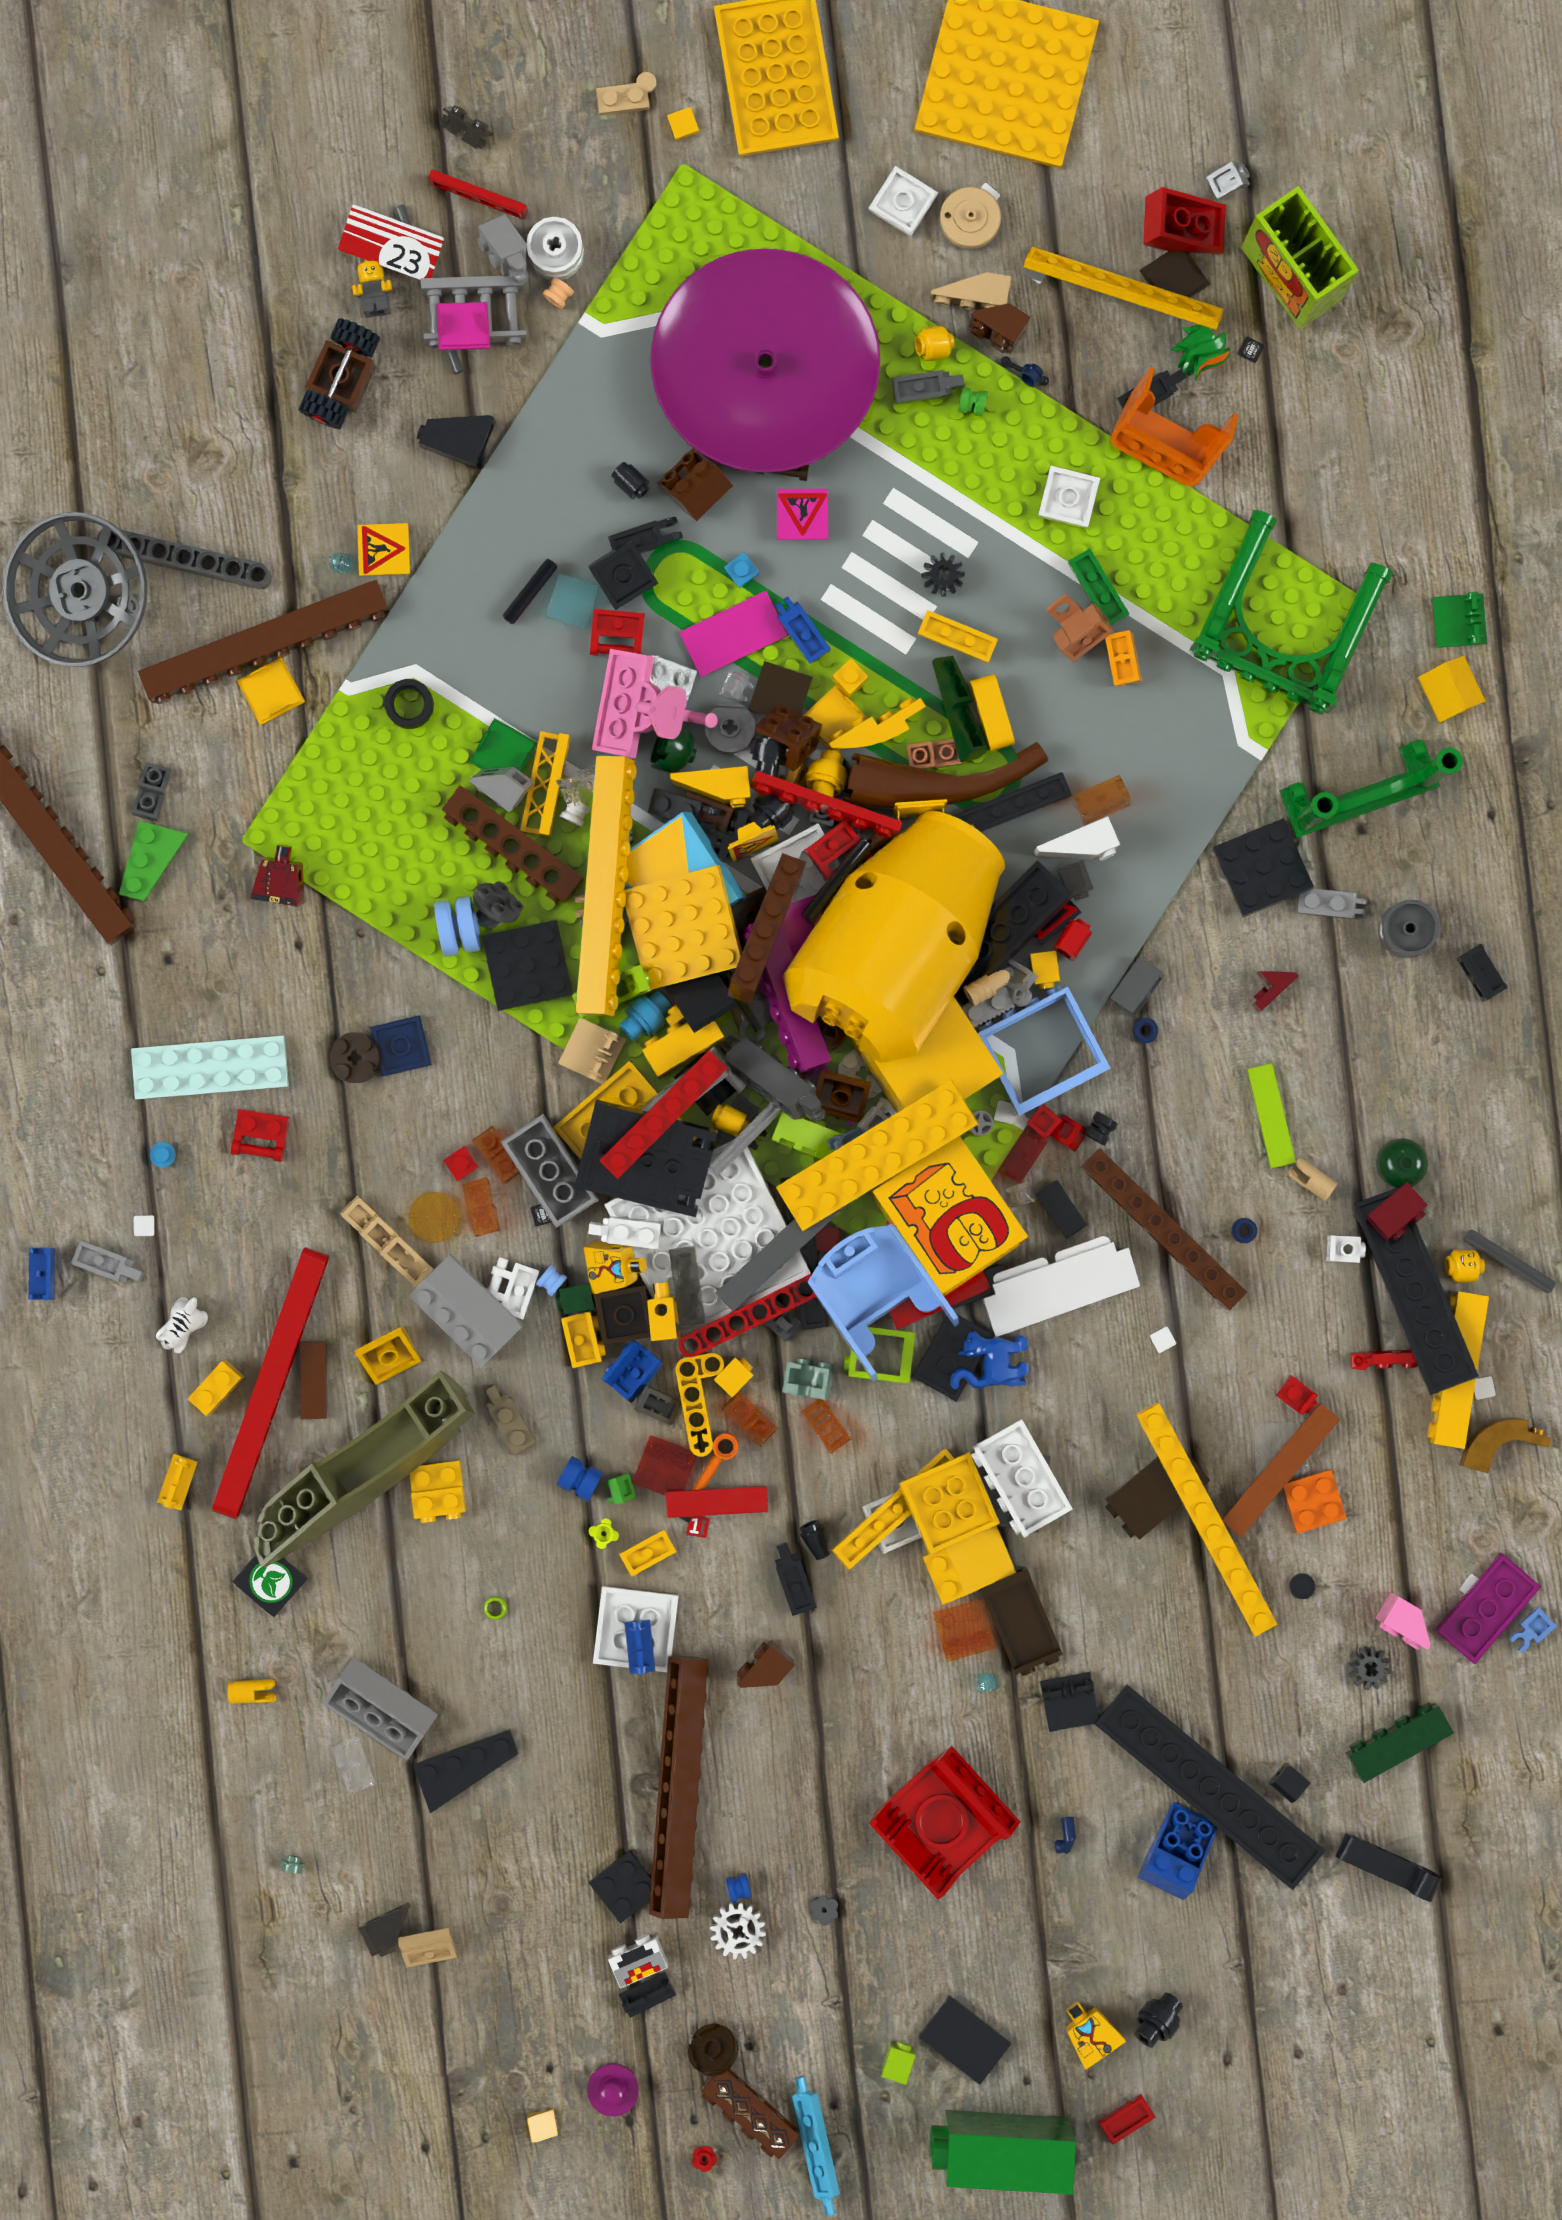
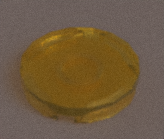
[409,1192,460,1243]

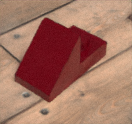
[1252,971,1299,1012]

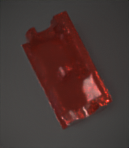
[998,1128,1048,1184]

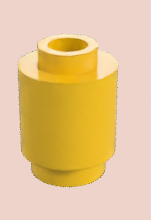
[710,1104,750,1137]

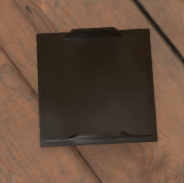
[1139,251,1210,298]

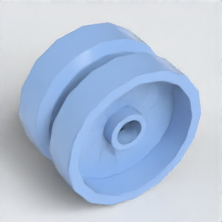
[434,896,481,957]

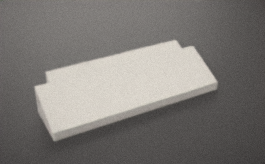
[982,1236,1140,1337]

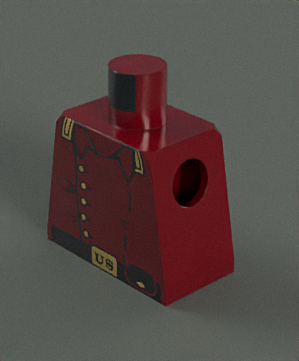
[250,845,304,907]

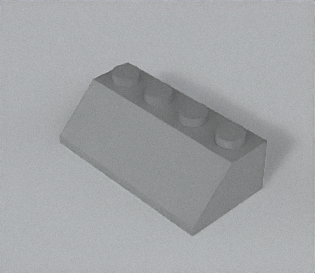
[409,1254,524,1368]
[322,1657,438,1761]

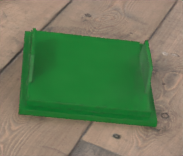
[469,718,538,772]

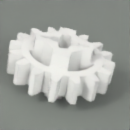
[710,1901,766,1959]

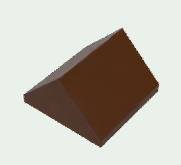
[816,1069,872,1123]

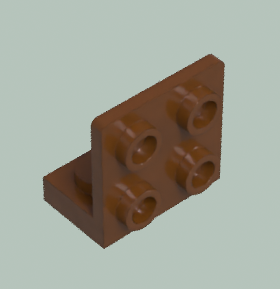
[755,705,822,771]

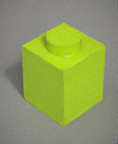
[881,2041,916,2085]

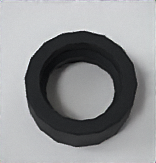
[384,679,434,729]

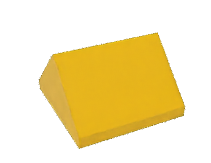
[1417,656,1486,723]
[354,1326,421,1385]

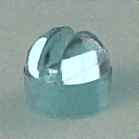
[329,552,351,574]
[977,1673,998,1692]

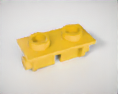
[157,1454,198,1510]

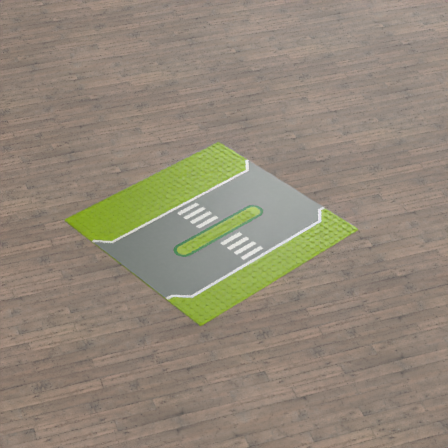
[242,164,1357,1235]

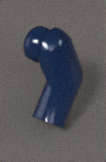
[1054,1817,1076,1854]

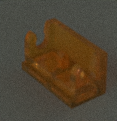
[1073,775,1130,826]

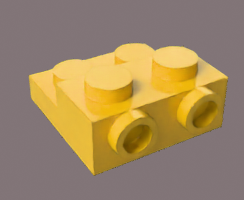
[410,1460,467,1523]

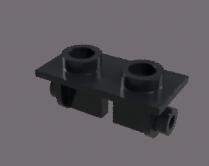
[619,1972,676,2018]

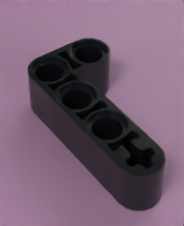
[1335,1833,1442,1902]

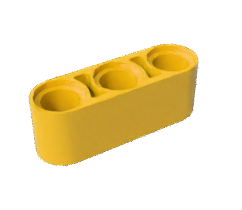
[970,674,1015,752]

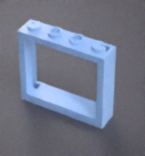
[978,985,1111,1116]

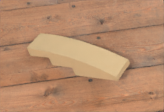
[340,1195,434,1287]

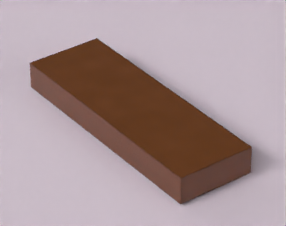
[300,1342,327,1419]

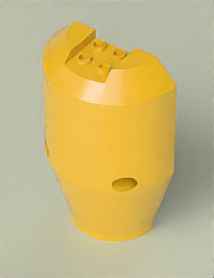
[783,811,1005,1063]

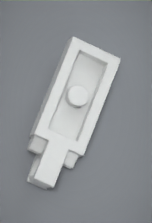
[588,1216,662,1249]

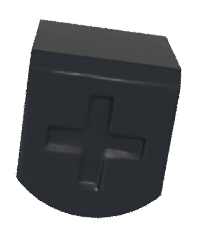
[1269,1763,1311,1803]

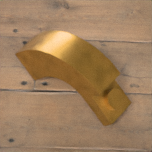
[1459,1418,1552,1473]

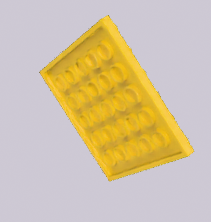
[914,0,1099,169]

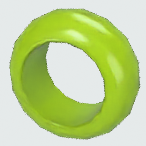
[484,1596,507,1620]

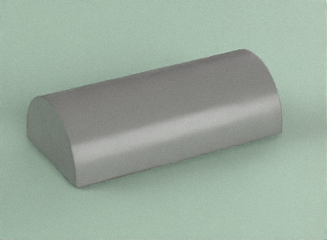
[501,1114,599,1228]

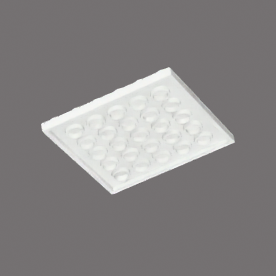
[604,1139,811,1341]

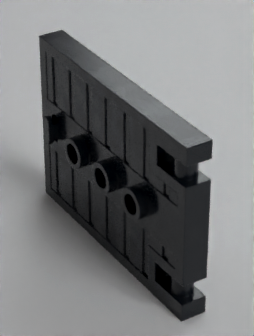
[574,1099,718,1217]

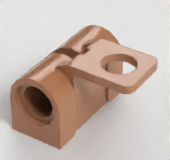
[1047,594,1114,662]

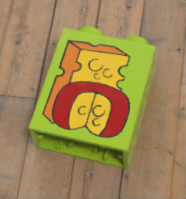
[1241,186,1359,330]

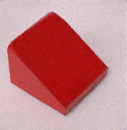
[1050,1114,1086,1152]

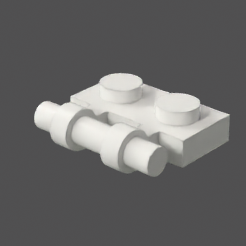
[486,1257,540,1319]

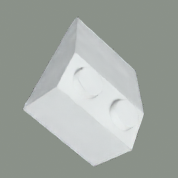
[1034,816,1120,861]

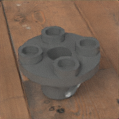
[473,882,524,929]

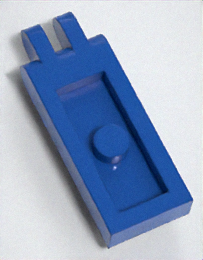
[775,596,831,665]

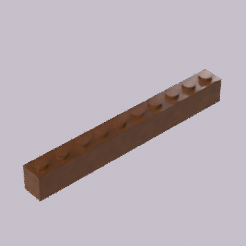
[138,580,390,704]
[0,745,136,945]
[649,1656,709,1919]

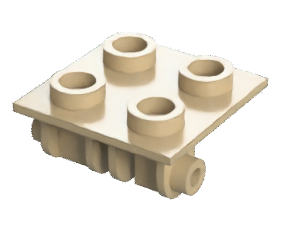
[558,1018,626,1084]

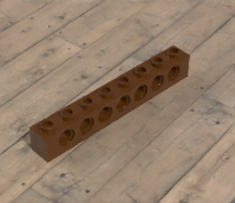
[1080,1149,1248,1311]

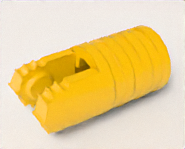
[228,1679,277,1704]

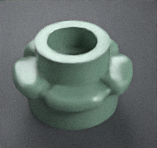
[280,1856,306,1874]

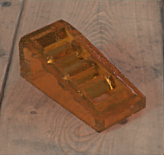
[801,1399,852,1454]

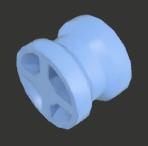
[536,1265,568,1297]

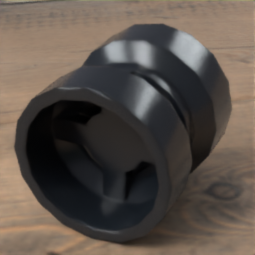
[1083,1111,1118,1146]

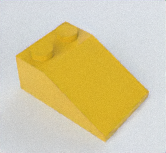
[670,766,751,809]
[923,1525,1016,1605]

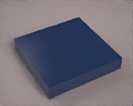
[370,1015,432,1077]

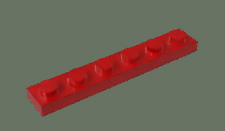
[750,771,902,838]
[599,1050,728,1179]

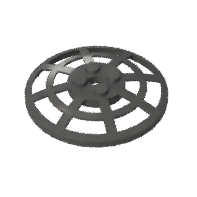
[3,512,147,667]

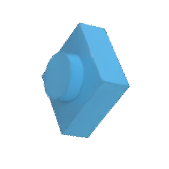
[724,552,760,589]

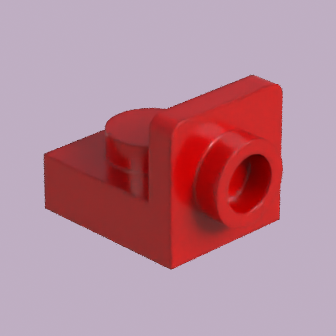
[1275,1375,1318,1415]

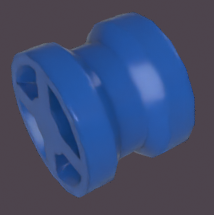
[726,1872,752,1903]

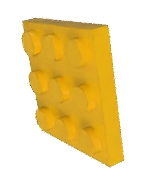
[899,1452,1000,1555]

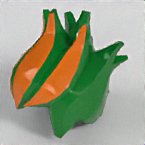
[1171,325,1231,381]

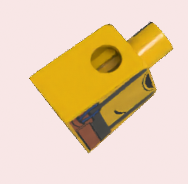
[647,1282,683,1341]

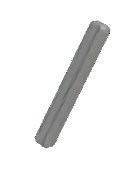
[709,1103,782,1175]

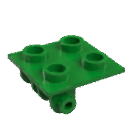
[1432,592,1487,648]

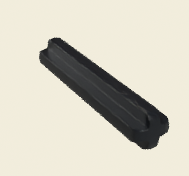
[503,558,557,625]

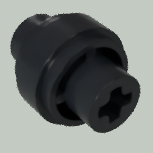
[750,735,788,778]
[747,794,796,830]
[1134,1992,1183,2048]

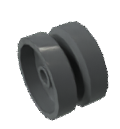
[1378,900,1439,958]

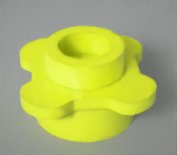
[589,1518,619,1549]

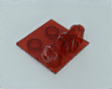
[632,1435,697,1495]

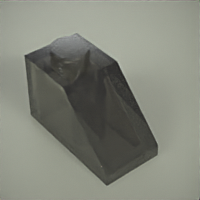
[359,1902,410,1957]

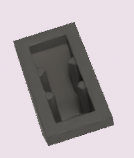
[634,1385,682,1425]

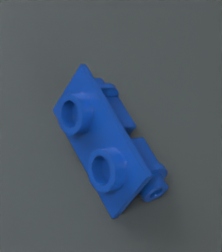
[624,1619,655,1674]

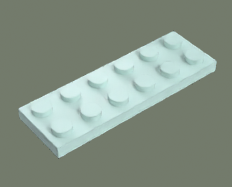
[131,1036,289,1100]

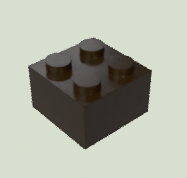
[594,1285,651,1345]

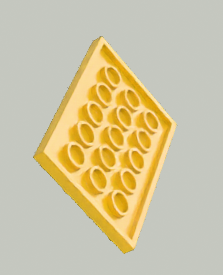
[714,0,839,157]

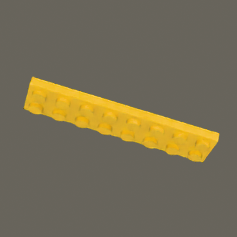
[776,1079,979,1231]

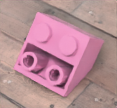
[1375,1592,1431,1650]

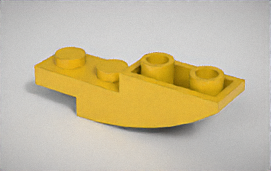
[826,697,926,749]

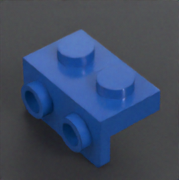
[602,1340,664,1403]

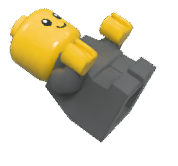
[352,260,392,318]

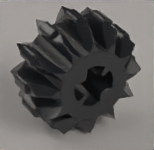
[921,553,965,597]

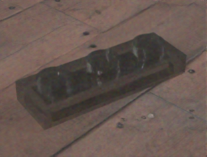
[669,1246,706,1326]

